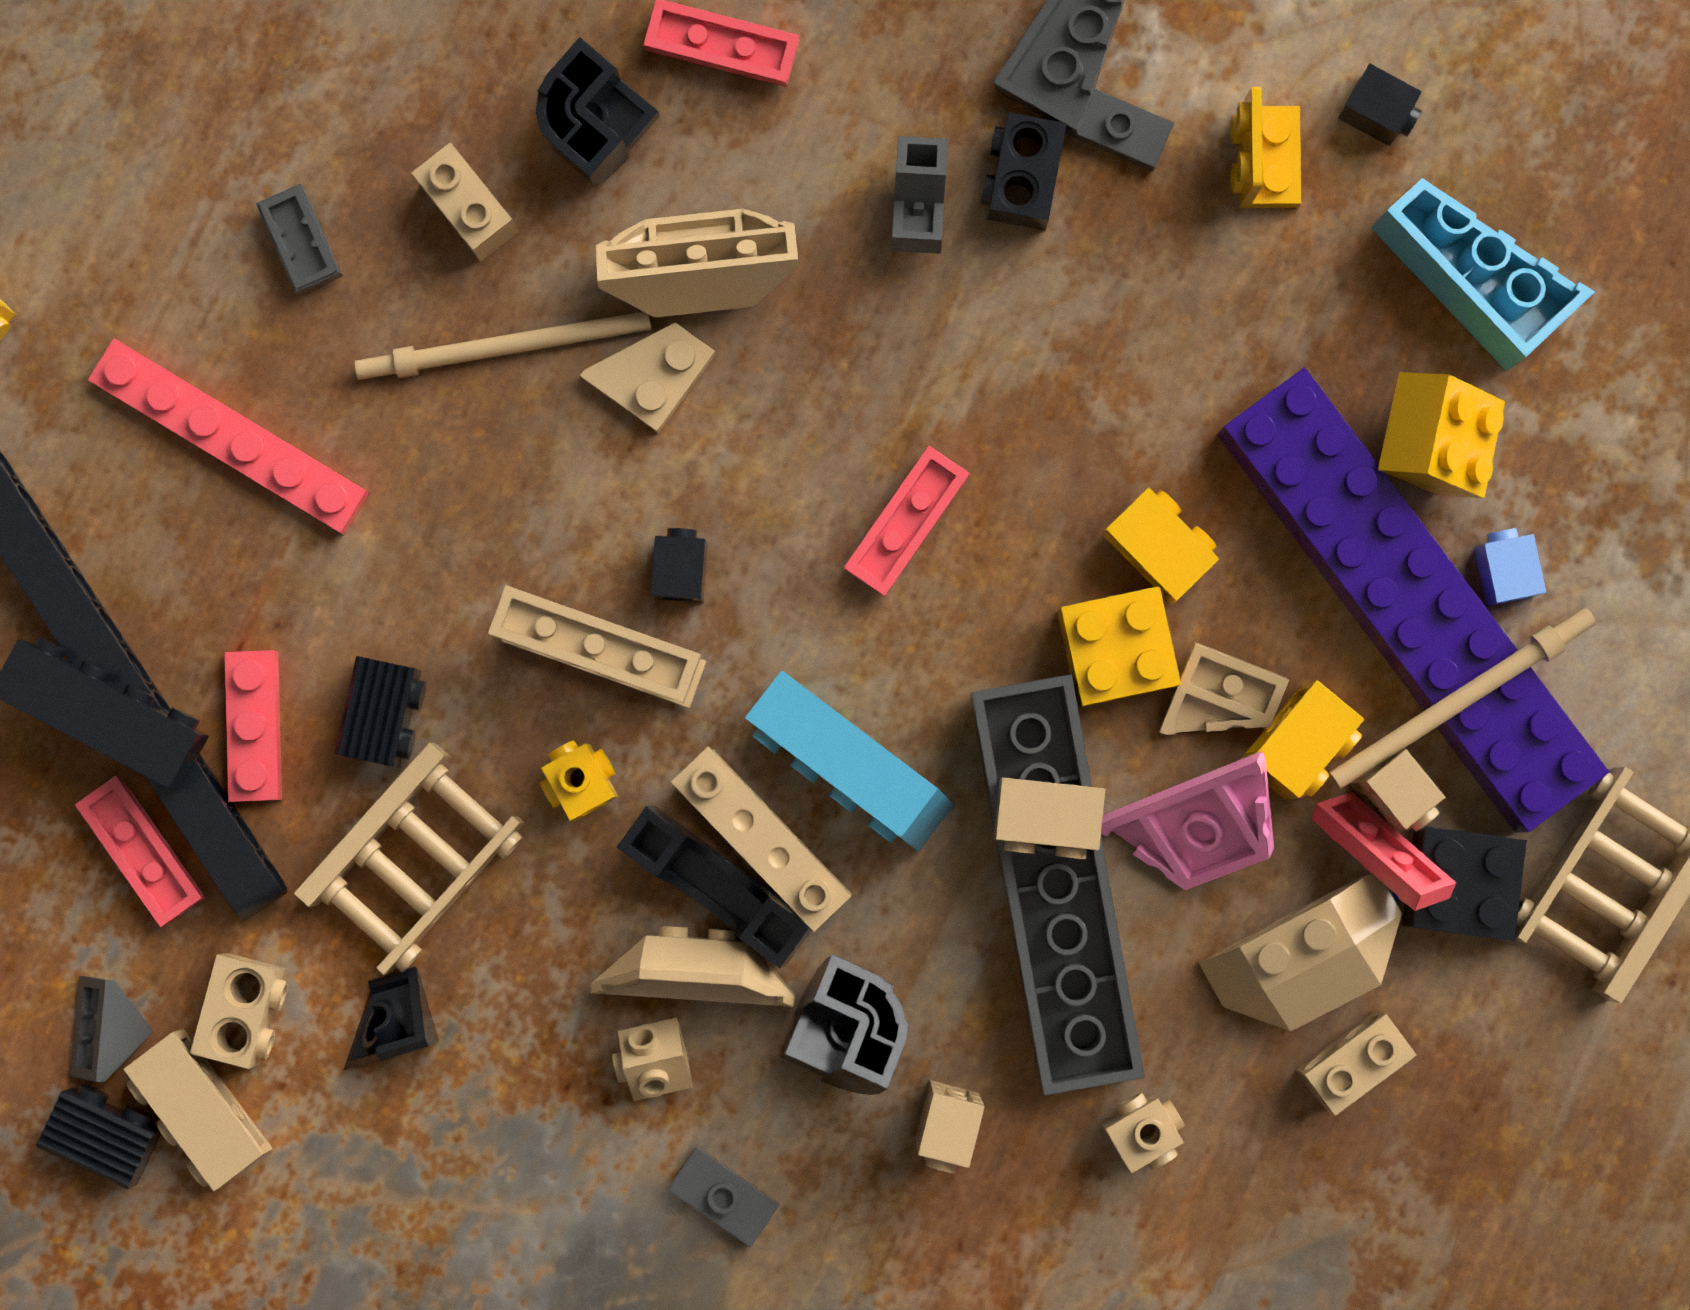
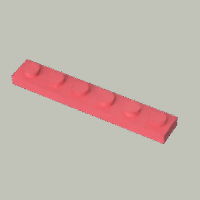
[88,338,369,535]

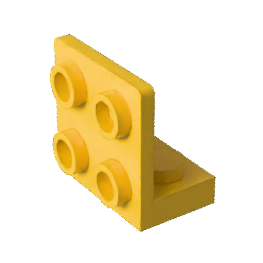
[1230,87,1301,208]

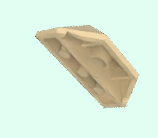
[595,209,799,318]
[1199,872,1402,1032]
[591,925,795,1007]

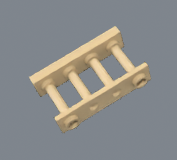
[488,585,707,708]
[294,742,525,975]
[671,746,852,932]
[1515,767,1690,1004]

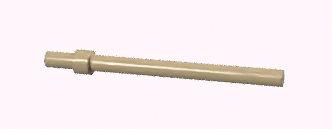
[355,312,652,380]
[1328,607,1597,790]

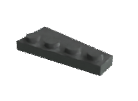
[993,0,1125,137]

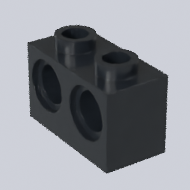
[981,112,1067,230]

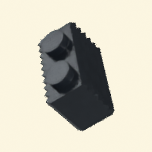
[334,656,426,768]
[36,1084,161,1190]

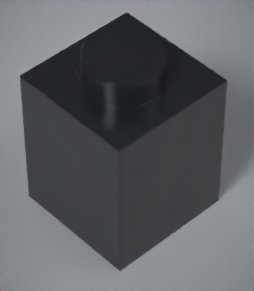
[1338,63,1422,146]
[651,528,708,603]

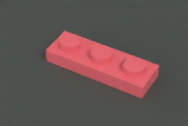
[643,0,800,87]
[844,445,970,597]
[225,650,282,802]
[75,775,206,928]
[1311,792,1456,911]

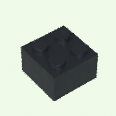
[1402,826,1527,941]

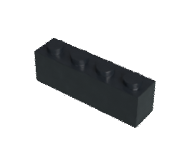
[0,637,209,789]

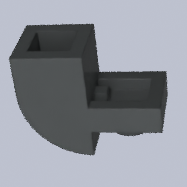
[891,136,948,254]

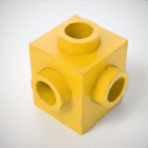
[540,740,618,821]

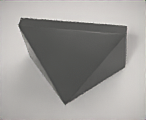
[70,976,154,1082]

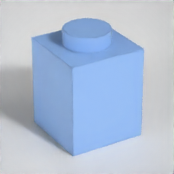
[1474,528,1547,607]

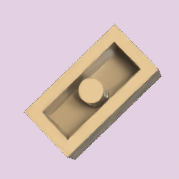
[994,777,1106,859]

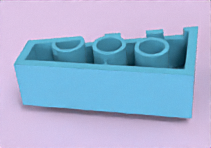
[1371,178,1595,372]
[745,670,955,852]

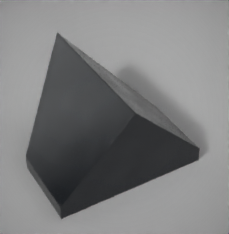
[344,967,439,1070]

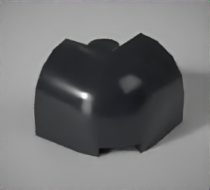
[536,37,660,185]
[781,955,909,1095]

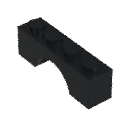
[617,806,812,969]

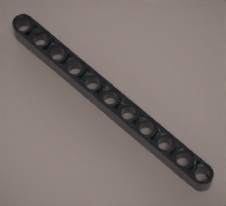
[0,451,288,921]

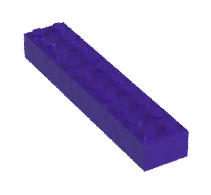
[1217,367,1610,833]

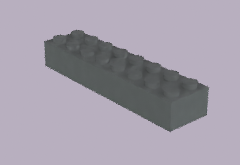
[969,674,1145,1096]

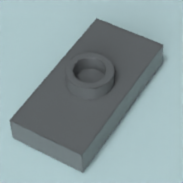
[1065,89,1174,171]
[256,184,343,296]
[668,1146,780,1247]

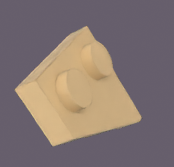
[580,323,716,434]
[1159,642,1289,735]

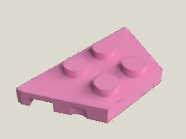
[1101,751,1274,890]

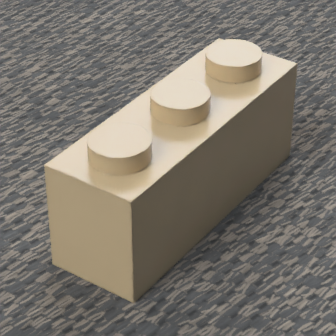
[123,1029,273,1191]
[915,1080,985,1173]

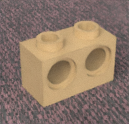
[411,142,519,262]
[1349,749,1446,831]
[190,953,288,1069]
[1296,1010,1417,1116]

